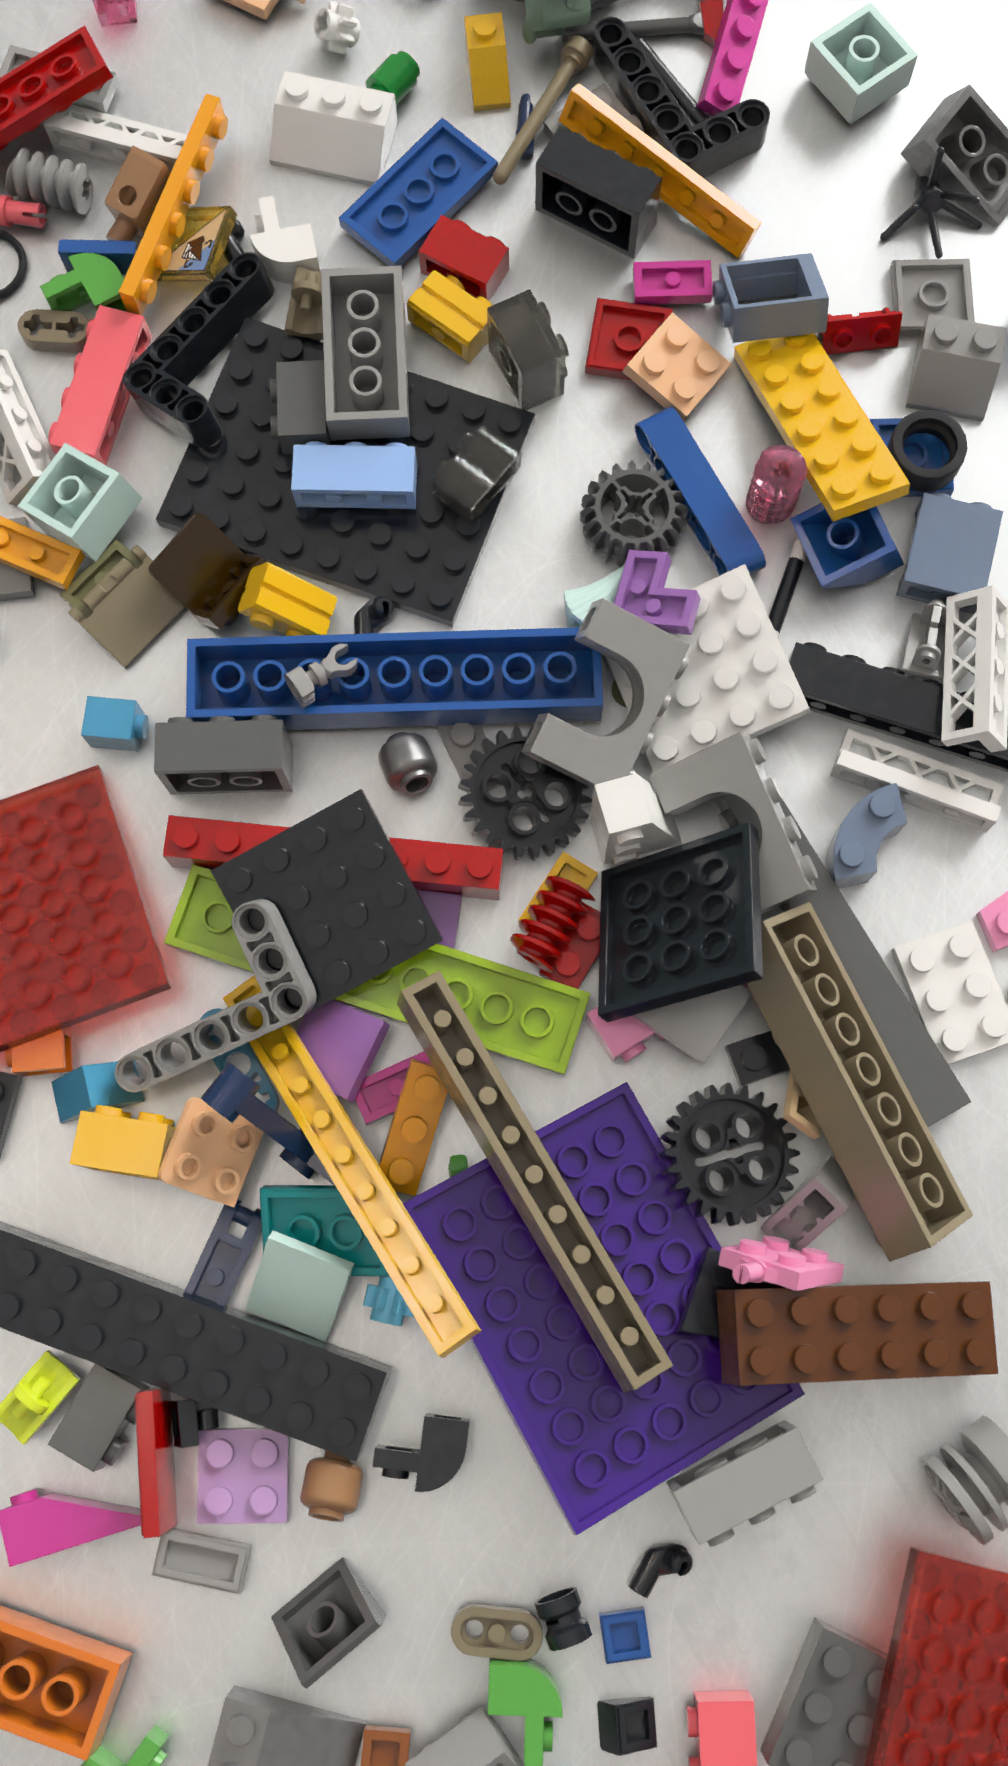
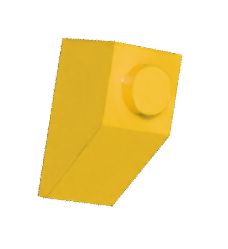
[464,12,511,111]

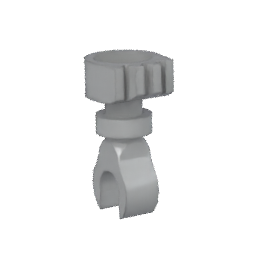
[284,644,357,708]

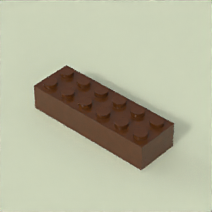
[717,1281,998,1386]

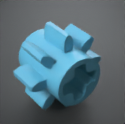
[363,1277,414,1326]

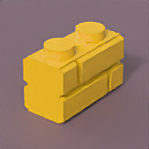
[406,270,497,363]
[238,562,337,636]

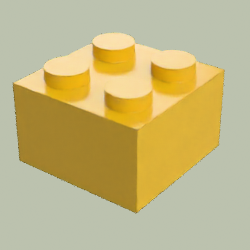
[69,1105,176,1181]

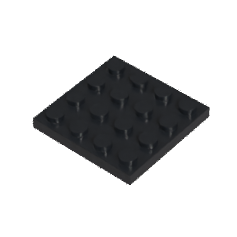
[211,789,444,1016]
[598,822,763,1023]

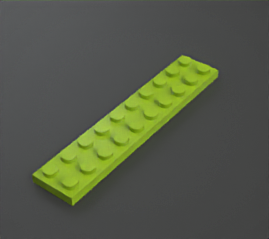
[164,864,591,1075]

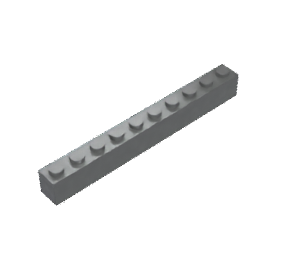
[709,773,971,1127]

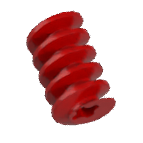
[510,876,595,973]

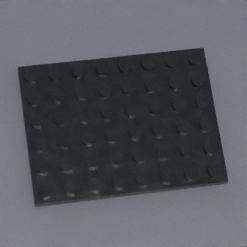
[156,318,535,627]

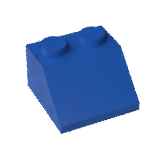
[790,503,904,589]

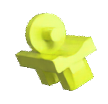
[0,1350,82,1445]

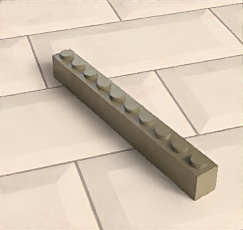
[397,970,673,1392]

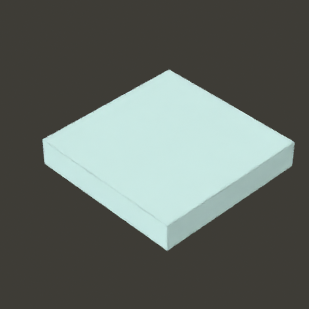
[245,1230,355,1343]

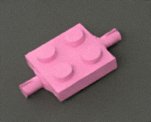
[718,1236,844,1291]

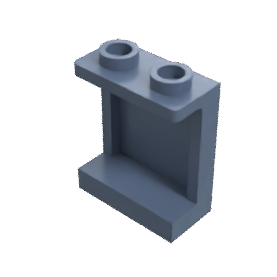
[896,493,1003,614]

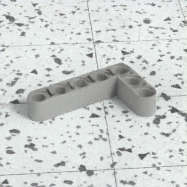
[114,899,317,1093]

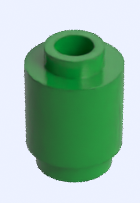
[366,51,420,106]

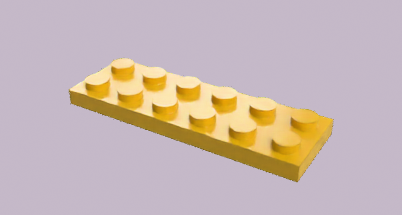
[734,333,910,522]

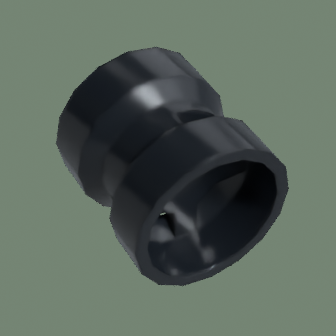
[534,1587,592,1651]

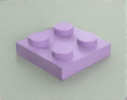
[197,1428,290,1524]

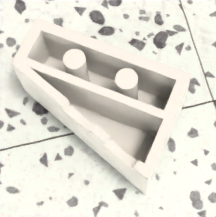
[590,773,682,866]

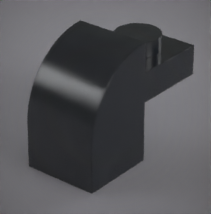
[372,1413,470,1492]

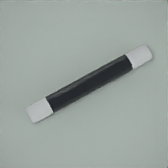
[769,539,807,637]

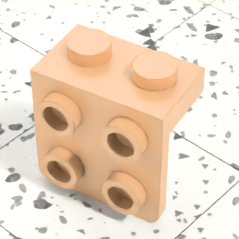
[158,1097,264,1208]

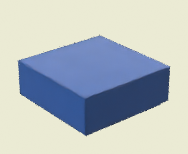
[599,1606,651,1664]

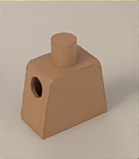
[105,145,171,241]

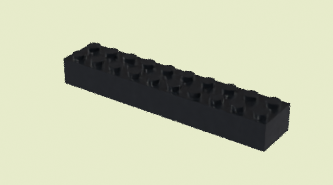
[0,1221,393,1461]

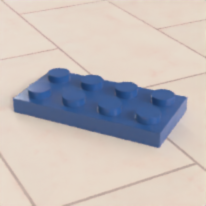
[339,117,498,266]

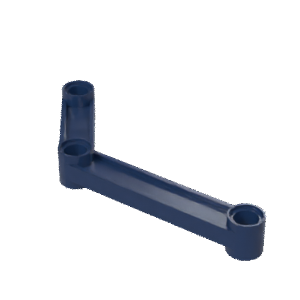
[201,1062,335,1185]

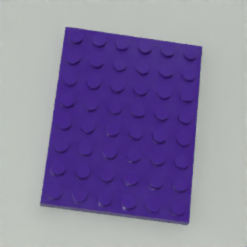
[403,1082,805,1536]

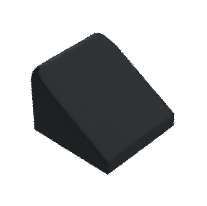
[597,1697,657,1756]

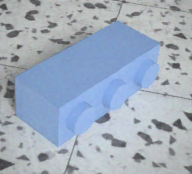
[291,441,417,509]

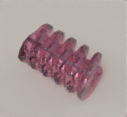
[746,444,807,525]

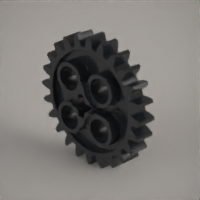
[458,726,592,861]
[659,1083,800,1226]

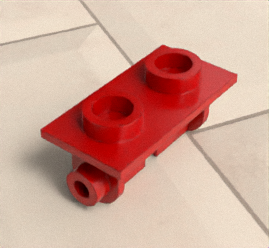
[818,307,903,354]

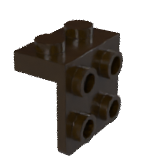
[149,513,265,630]

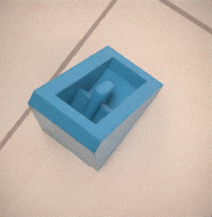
[51,1060,145,1124]

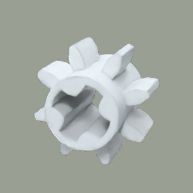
[314,1,361,54]

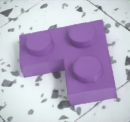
[614,550,701,635]

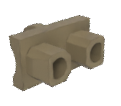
[284,266,323,342]

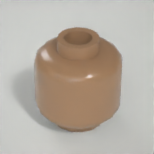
[300,1450,363,1522]

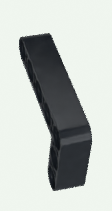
[593,17,770,178]
[123,252,274,448]

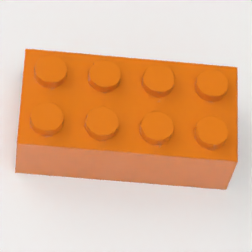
[0,1605,133,1761]

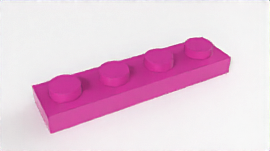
[696,0,769,117]

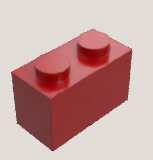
[419,215,509,302]

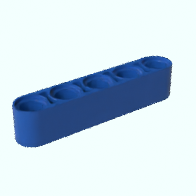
[635,407,766,576]

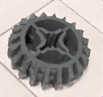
[580,460,688,567]

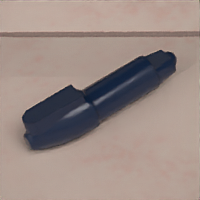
[515,93,535,159]

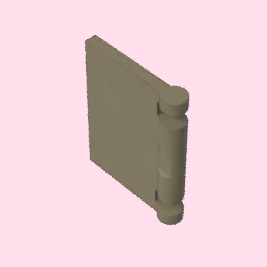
[68,545,185,668]

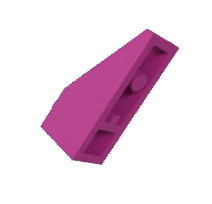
[0,1488,141,1567]

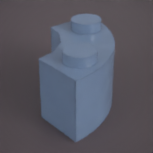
[825,783,907,889]

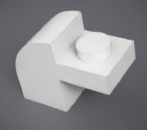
[250,196,320,284]

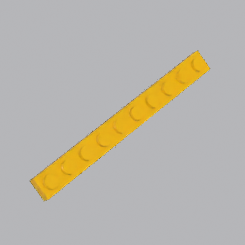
[222,975,481,1358]

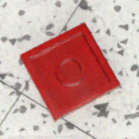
[585,298,673,381]

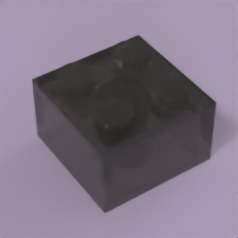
[487,289,569,411]

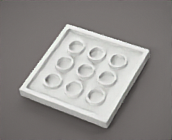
[606,564,811,773]

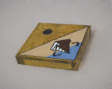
[157,206,238,282]

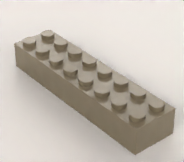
[747,902,974,1262]

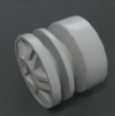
[922,1416,1008,1545]

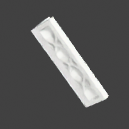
[43,105,187,172]
[0,349,55,505]
[941,585,1008,753]
[830,728,1004,832]

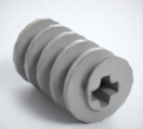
[5,147,93,215]

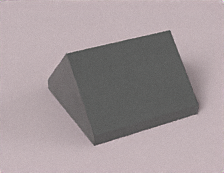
[271,1557,386,1689]

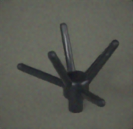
[880,146,982,259]

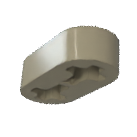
[17,309,89,353]

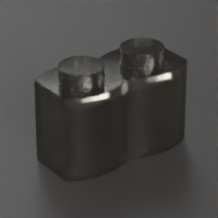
[432,425,521,523]

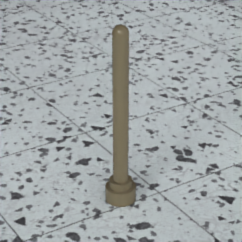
[493,35,594,185]

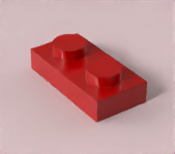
[539,901,600,989]

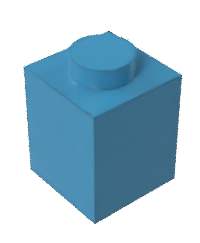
[81,696,149,752]

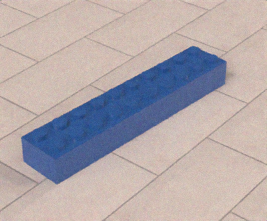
[186,627,603,730]

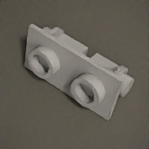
[902,599,946,680]

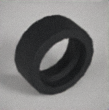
[887,410,968,492]

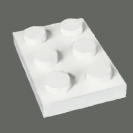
[891,920,1008,1065]

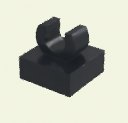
[170,1398,219,1448]

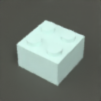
[804,2,918,124]
[18,443,143,562]

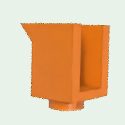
[5,1019,73,1077]

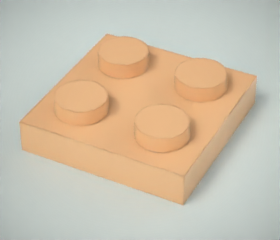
[623,312,731,421]

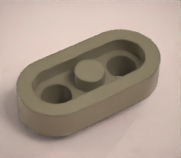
[451,1604,543,1661]

